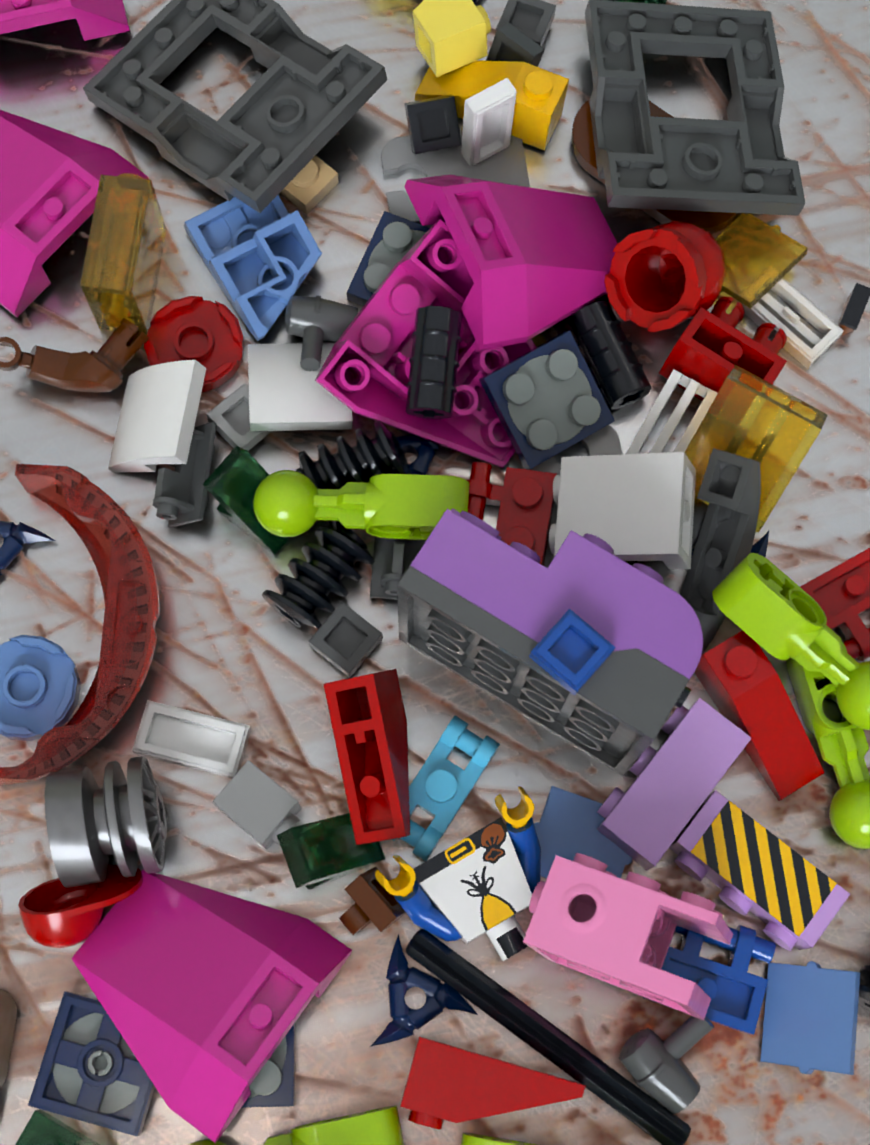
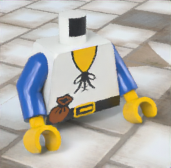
[375,787,541,961]

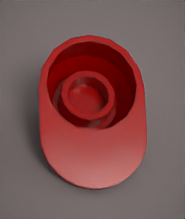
[18,864,143,948]

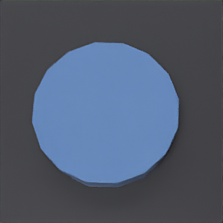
[0,635,81,741]

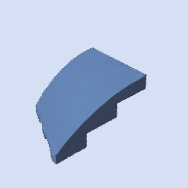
[184,195,322,341]

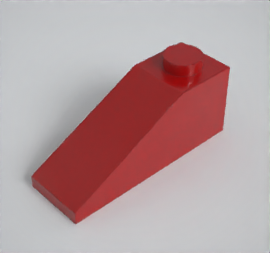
[694,630,825,801]
[324,669,410,845]
[400,1036,585,1130]

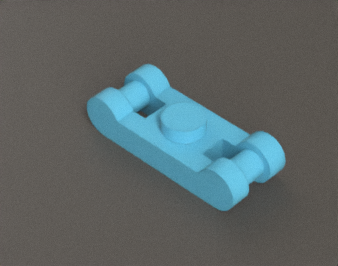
[392,716,500,861]

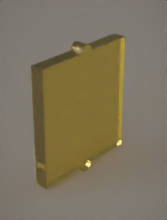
[715,213,807,309]

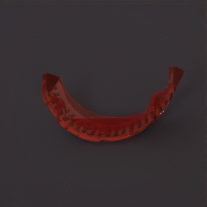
[0,464,160,786]

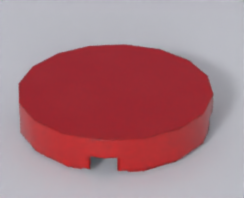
[144,296,245,393]

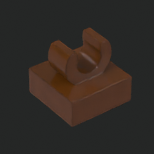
[339,867,406,935]

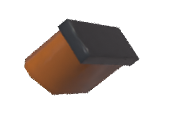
[837,283,870,336]

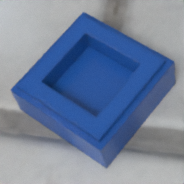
[529,608,616,696]

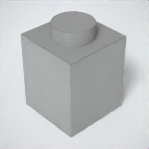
[212,760,302,850]

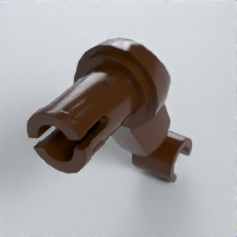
[0,318,149,393]

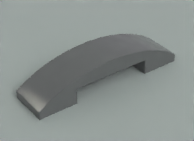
[680,448,761,654]

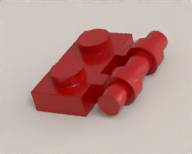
[467,462,557,566]
[800,548,870,661]

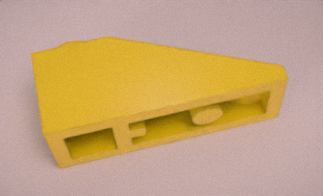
[415,60,569,151]

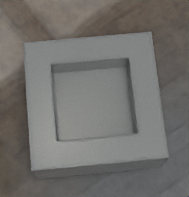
[207,383,272,457]

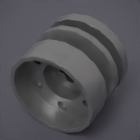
[45,756,167,888]

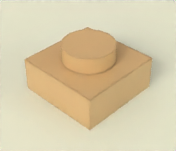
[280,155,339,215]

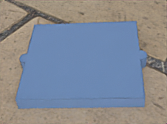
[534,786,632,878]
[760,961,860,1075]

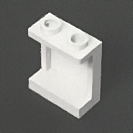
[549,452,696,570]

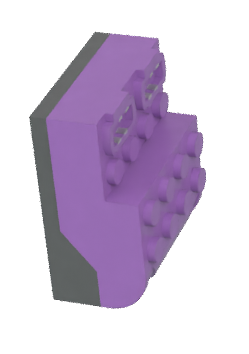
[397,508,703,775]

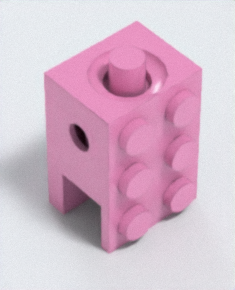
[523,853,733,1021]

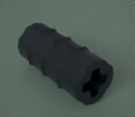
[569,300,652,409]
[406,306,462,419]

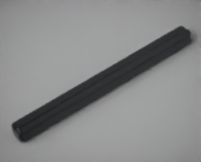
[406,929,691,1145]

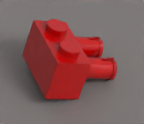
[658,296,787,427]

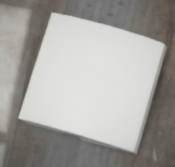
[248,343,353,432]
[108,360,206,473]

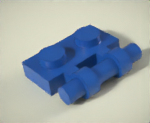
[643,925,776,1035]

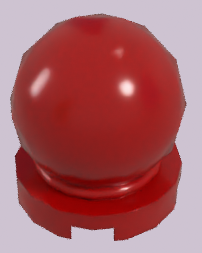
[604,221,727,332]

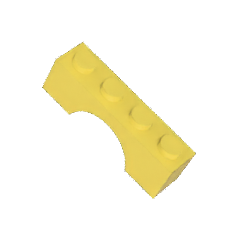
[413,0,491,77]

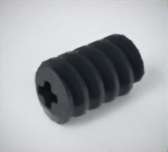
[296,420,410,489]
[262,521,375,629]

